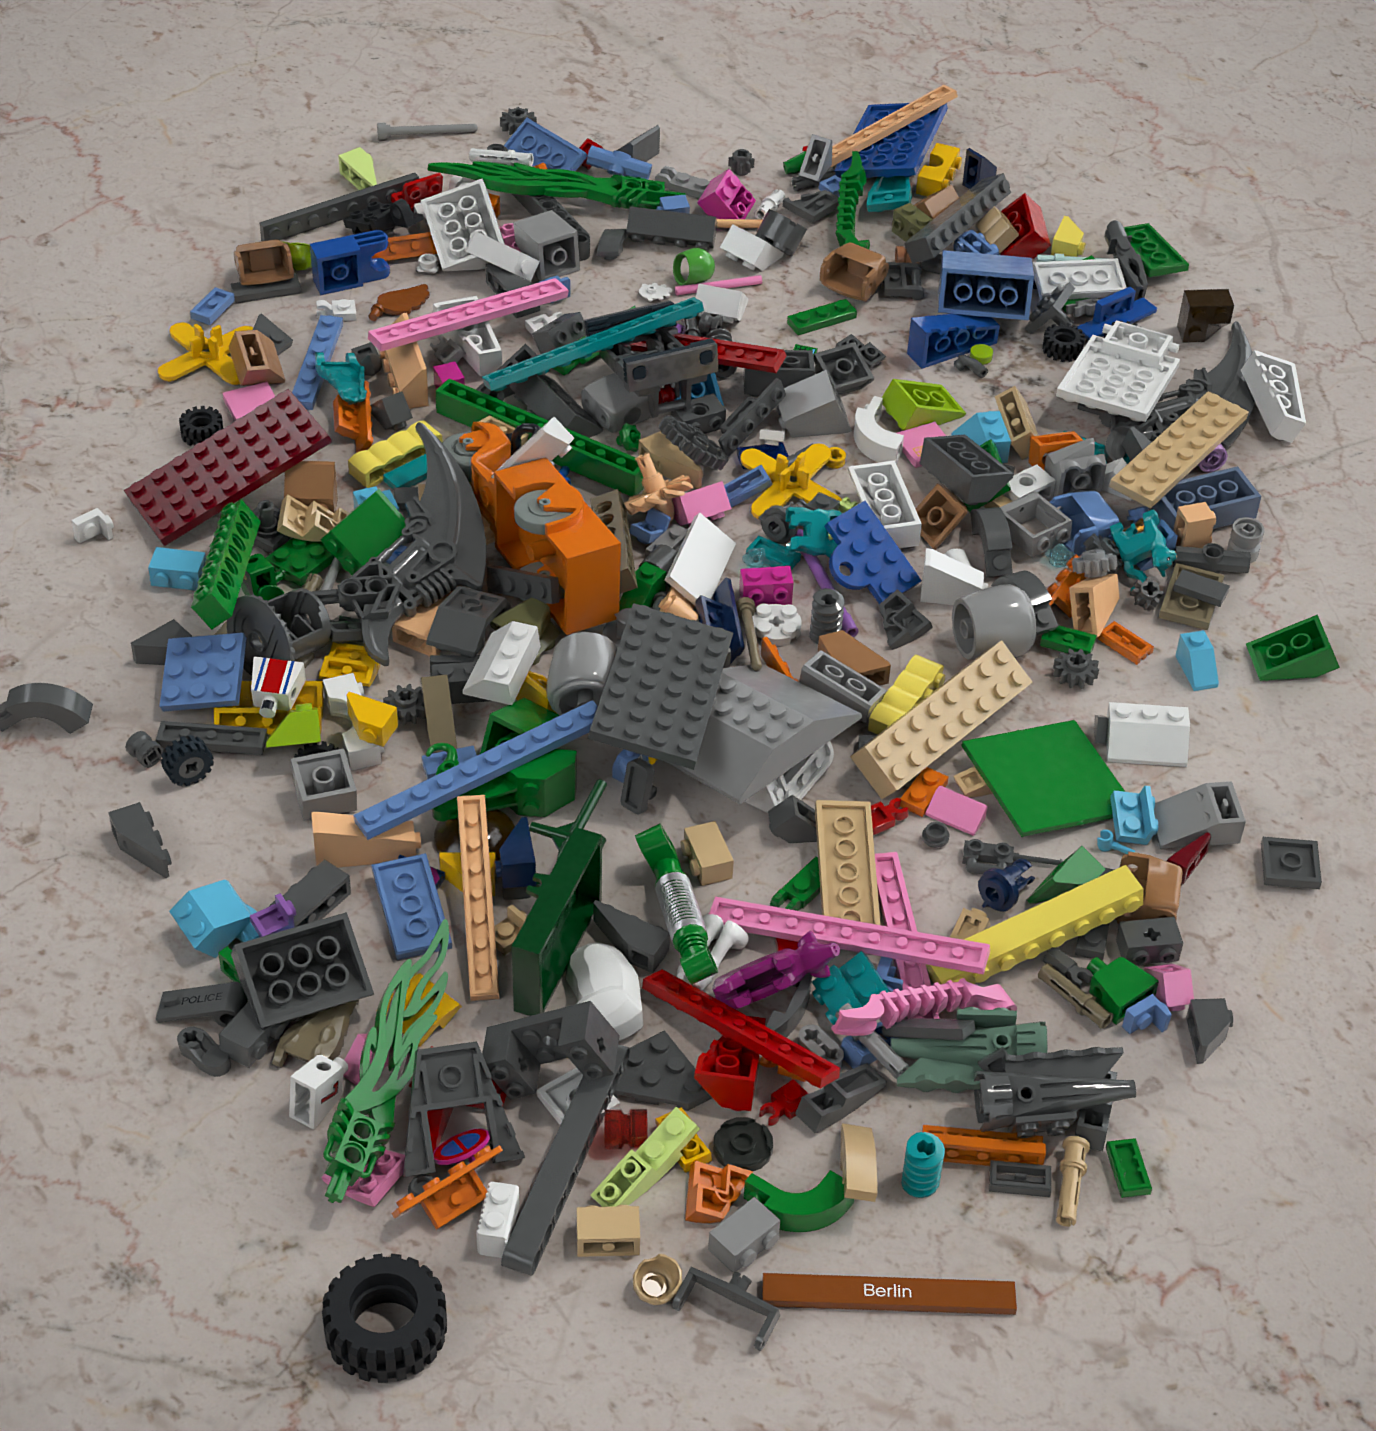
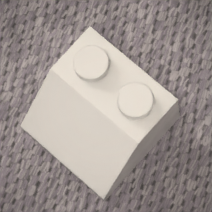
[720,224,784,271]
[696,284,748,324]

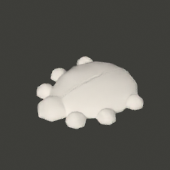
[639,283,673,302]

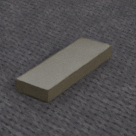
[421,675,458,754]

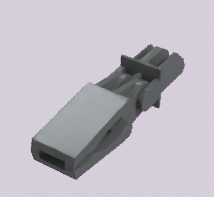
[1104,220,1148,301]

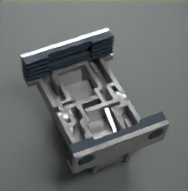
[583,300,718,418]

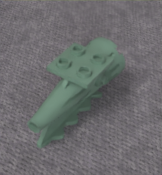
[891,1007,1048,1093]

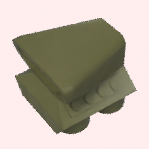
[490,597,561,665]

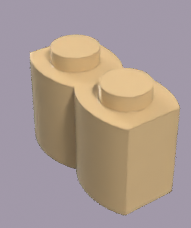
[976,206,1019,253]

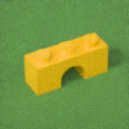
[916,143,962,196]

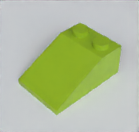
[882,379,966,430]

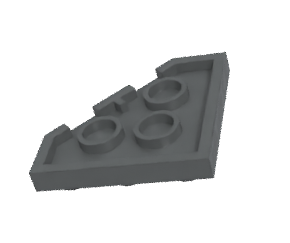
[614,1030,712,1111]

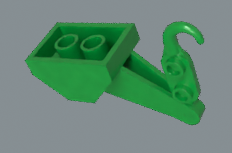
[426,743,577,822]

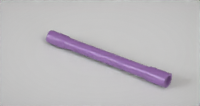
[796,529,858,637]

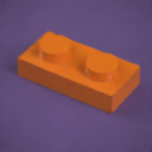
[900,767,949,817]

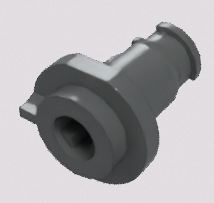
[758,499,807,544]

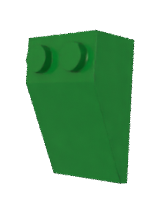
[1246,614,1340,681]

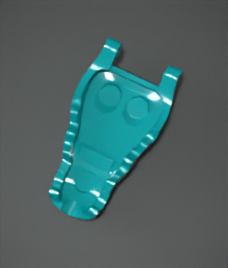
[315,352,367,405]

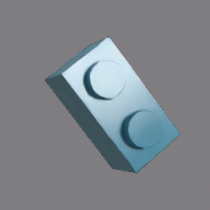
[148,547,206,591]

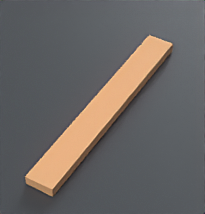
[830,85,958,167]
[457,795,499,1001]

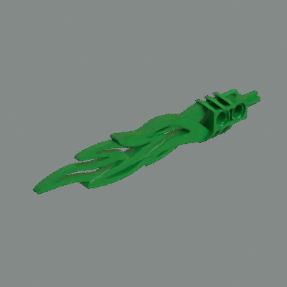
[427,161,685,210]
[323,919,449,1203]

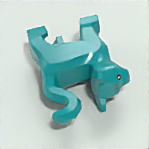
[786,507,843,558]
[1110,509,1177,591]

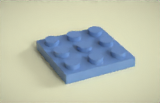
[159,633,247,712]

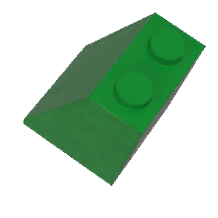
[320,489,405,575]
[480,698,560,754]

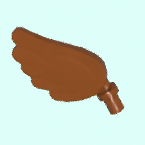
[368,284,430,321]

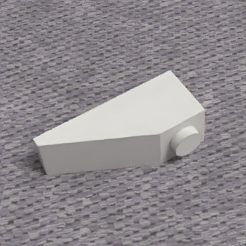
[465,231,540,282]

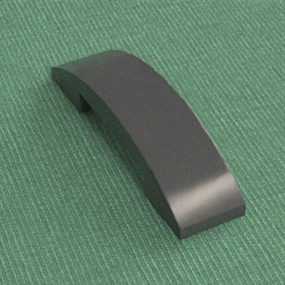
[766,973,812,1038]

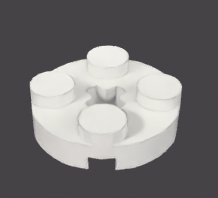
[752,603,802,647]

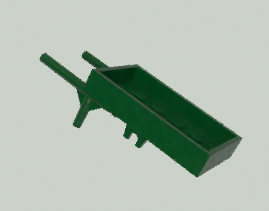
[512,779,607,1016]

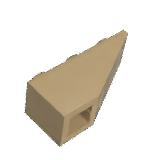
[638,431,703,489]

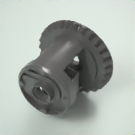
[227,588,331,676]

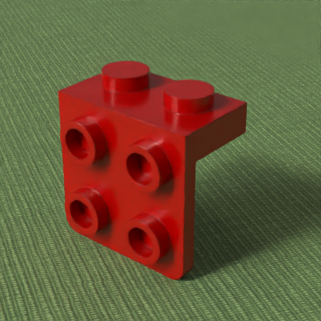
[391,173,443,212]

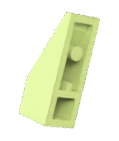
[338,147,377,190]

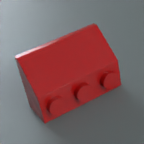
[1000,193,1051,259]

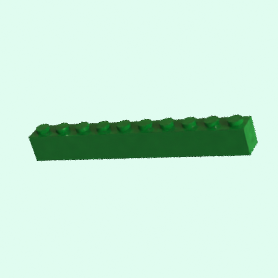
[435,379,644,496]

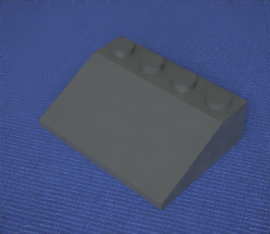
[231,912,374,1029]

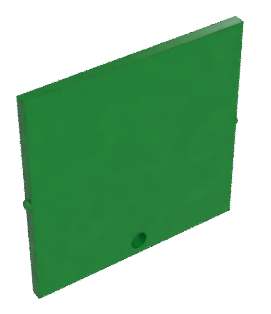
[961,720,1125,837]

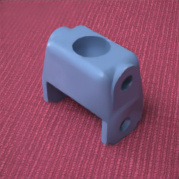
[1049,491,1119,556]

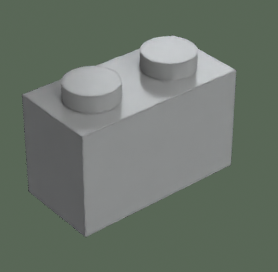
[708,1197,780,1273]

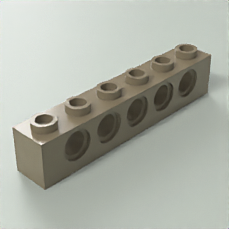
[590,489,638,594]

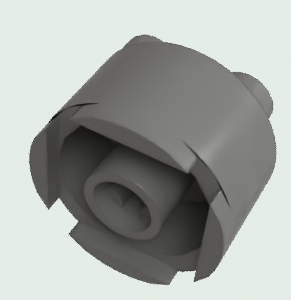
[755,209,807,257]

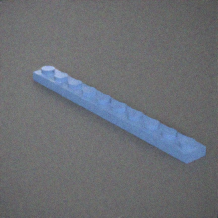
[353,700,598,840]

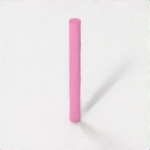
[675,275,762,296]

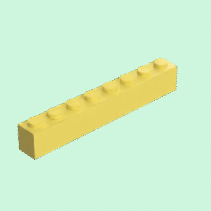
[926,865,1143,984]

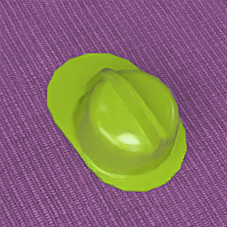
[282,241,312,271]

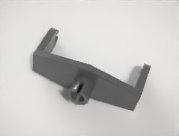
[672,1267,780,1351]

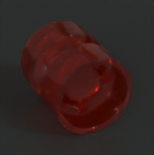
[604,1109,648,1149]

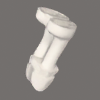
[676,914,749,991]

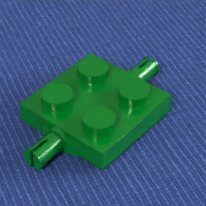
[266,538,335,586]

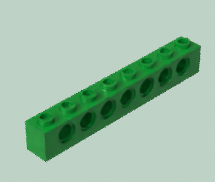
[191,499,260,630]

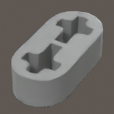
[798,1025,844,1069]

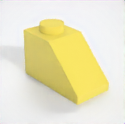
[1051,216,1086,257]

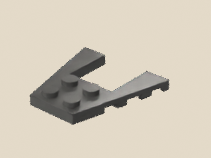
[403,1041,525,1178]

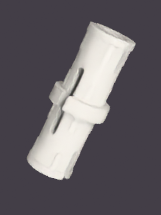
[754,189,785,220]

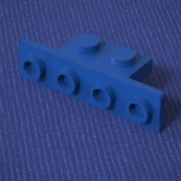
[1077,287,1157,341]

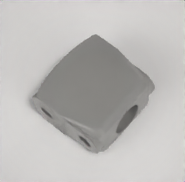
[581,373,651,433]

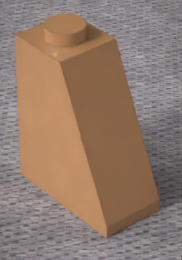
[818,630,891,686]

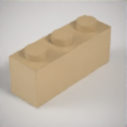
[995,386,1038,460]

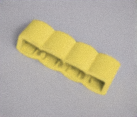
[348,421,443,488]
[868,654,945,735]

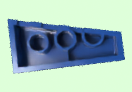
[907,314,1000,369]

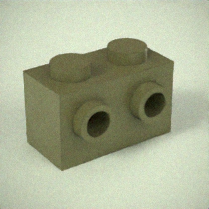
[892,203,933,242]

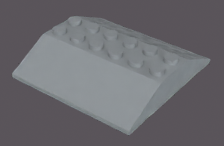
[667,664,862,804]

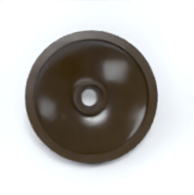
[434,809,515,861]

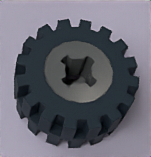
[160,735,214,786]

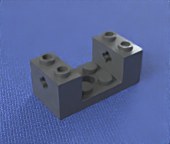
[482,1001,620,1100]

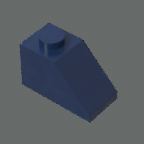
[962,148,997,189]

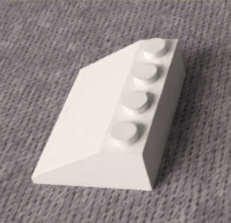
[421,179,505,271]

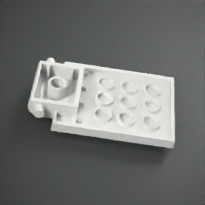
[1056,320,1180,422]

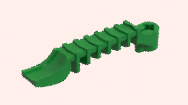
[835,151,870,250]

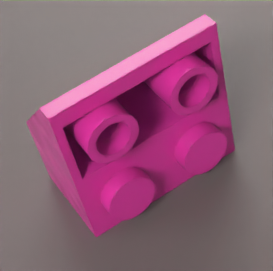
[697,169,756,219]

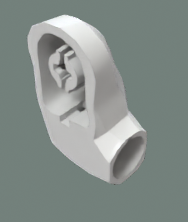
[566,943,643,1041]

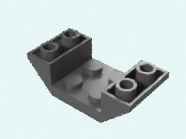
[426,586,512,657]

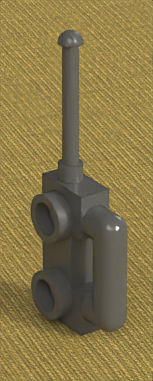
[962,839,1063,874]

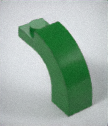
[744,1170,854,1233]

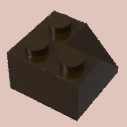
[1177,289,1234,343]

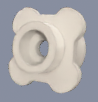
[417,254,440,274]

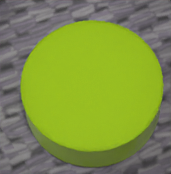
[970,344,993,365]

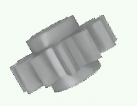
[1072,549,1117,578]

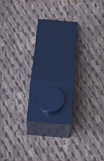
[495,817,537,888]

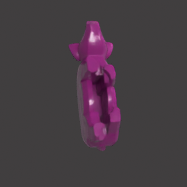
[712,931,840,1010]

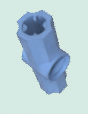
[586,146,652,180]

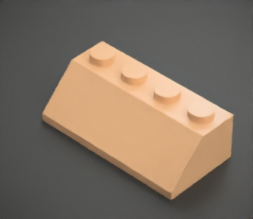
[378,313,429,409]

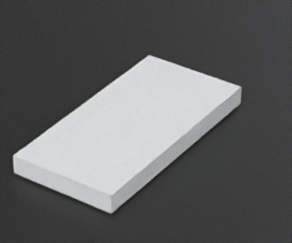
[1032,258,1127,300]
[665,513,736,606]

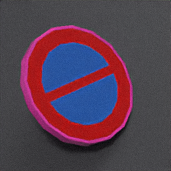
[433,1128,490,1165]

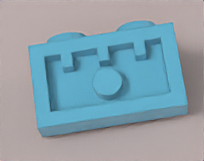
[1110,786,1158,845]

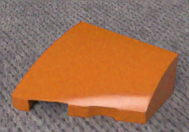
[685,1161,753,1223]

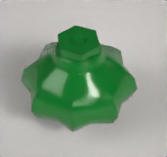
[616,423,641,452]

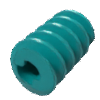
[901,1132,945,1198]

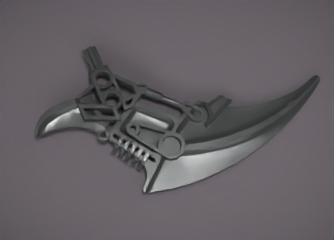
[1077,321,1255,463]
[312,422,486,666]

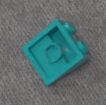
[812,951,890,1025]

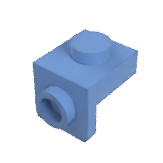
[630,508,671,544]

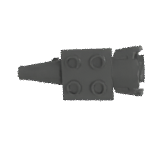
[974,1047,1136,1139]

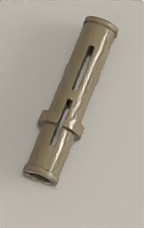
[1038,963,1113,1029]

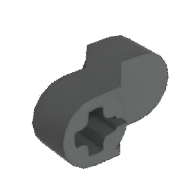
[177,1027,231,1077]

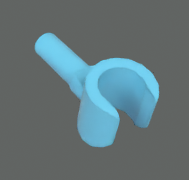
[1097,829,1135,854]

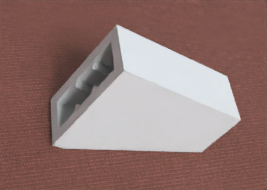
[920,548,988,605]

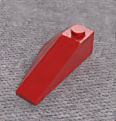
[694,1016,766,1111]

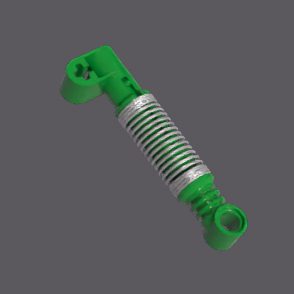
[635,823,718,985]

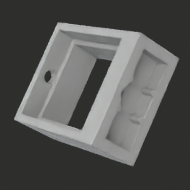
[1000,491,1072,557]

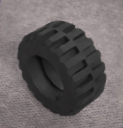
[322,1253,447,1383]

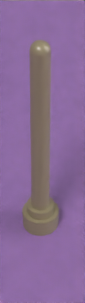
[736,597,762,671]

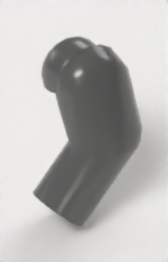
[954,355,988,378]

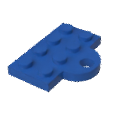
[824,501,922,604]

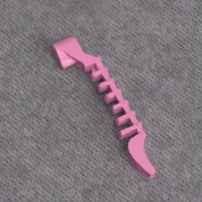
[831,978,1017,1036]

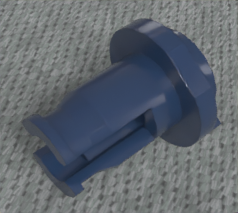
[978,858,1035,912]

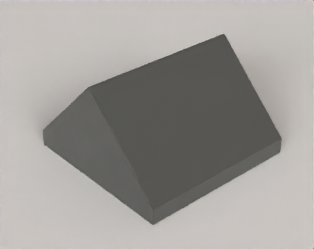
[616,125,660,162]

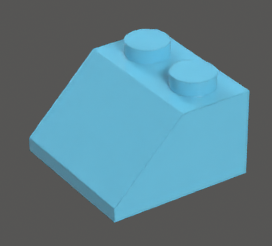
[951,411,1011,463]
[169,879,252,958]

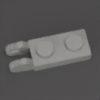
[655,166,710,199]

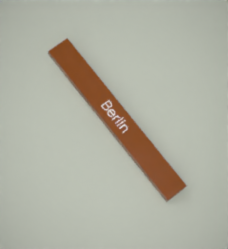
[762,1273,1017,1315]

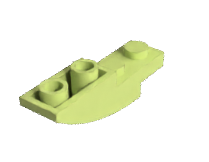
[590,1107,700,1207]

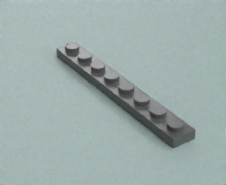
[259,172,419,241]

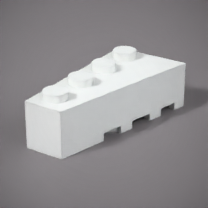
[433,296,502,376]
[1241,350,1306,443]

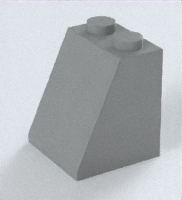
[513,210,580,281]
[775,370,852,438]

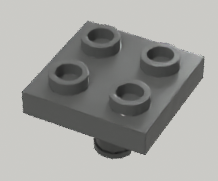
[1025,282,1075,334]
[252,500,291,553]

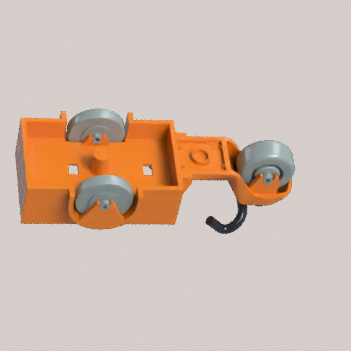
[442,421,621,635]

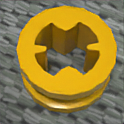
[825,447,846,469]

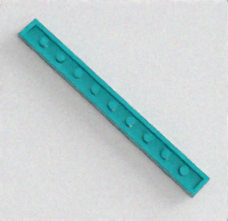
[482,297,704,391]

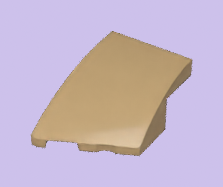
[277,494,349,542]

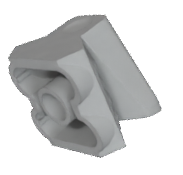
[1044,438,1107,497]

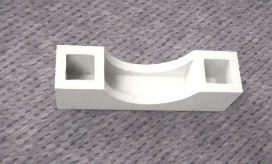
[323,673,385,771]

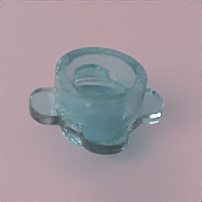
[1045,544,1075,567]
[742,548,770,568]

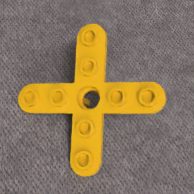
[158,322,253,385]
[740,443,842,519]

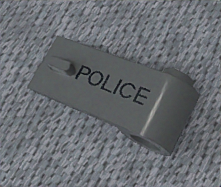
[156,982,248,1027]

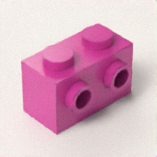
[739,566,794,607]

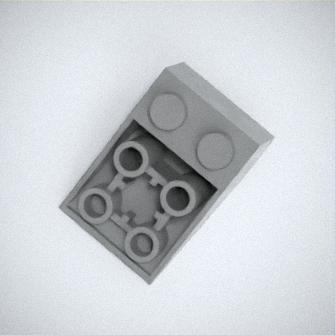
[1154,781,1246,849]

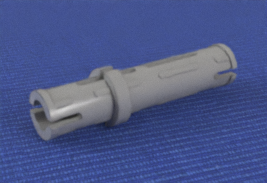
[835,1003,909,1079]

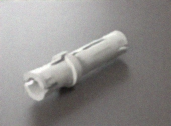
[469,148,534,167]

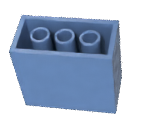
[938,250,1034,320]

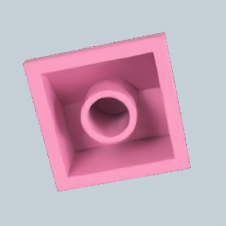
[672,481,732,527]

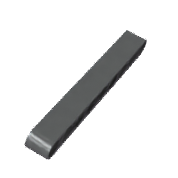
[487,144,590,261]
[501,1044,630,1276]

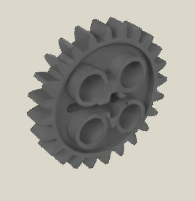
[658,415,728,471]

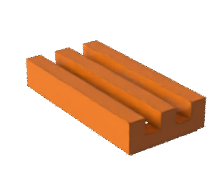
[1097,621,1154,665]

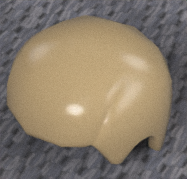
[633,1254,682,1305]

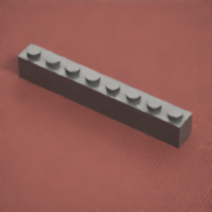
[904,173,1011,263]

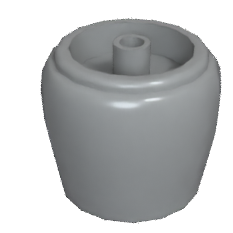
[952,584,1036,660]
[546,632,617,715]

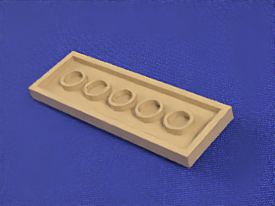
[815,800,880,925]

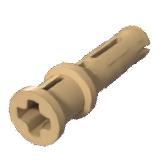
[1056,1136,1090,1227]

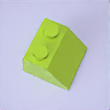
[266,703,321,747]

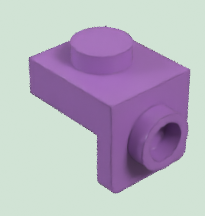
[250,893,296,937]

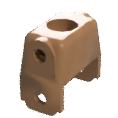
[234,239,294,285]
[819,242,889,301]
[1115,852,1182,924]

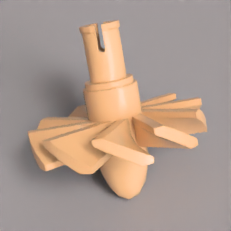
[624,452,693,522]

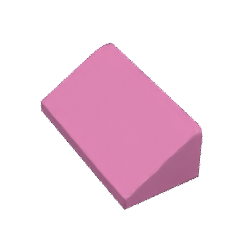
[925,786,987,836]

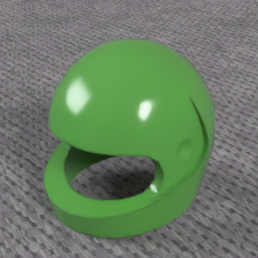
[673,248,715,286]

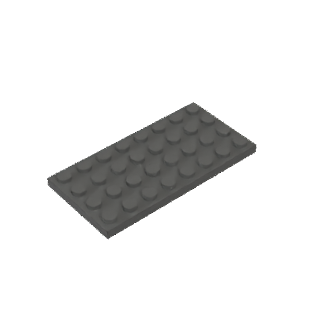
[588,603,733,770]

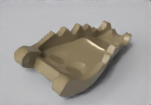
[272,1000,359,1068]

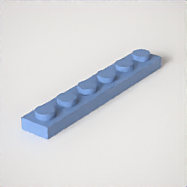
[292,315,343,410]

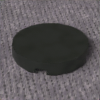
[713,1117,773,1171]

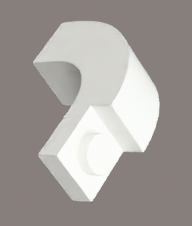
[854,396,904,464]

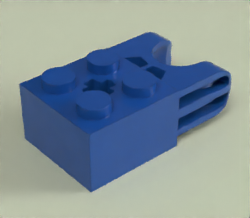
[310,230,390,295]

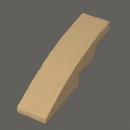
[840,1123,878,1202]

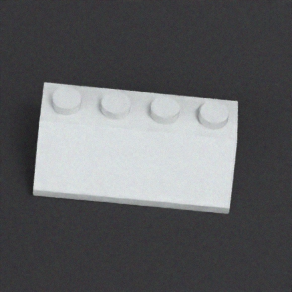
[848,460,922,548]

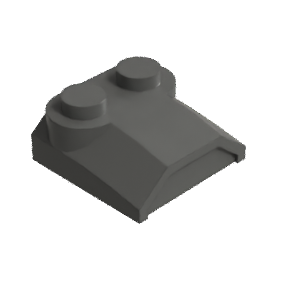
[813,342,874,395]

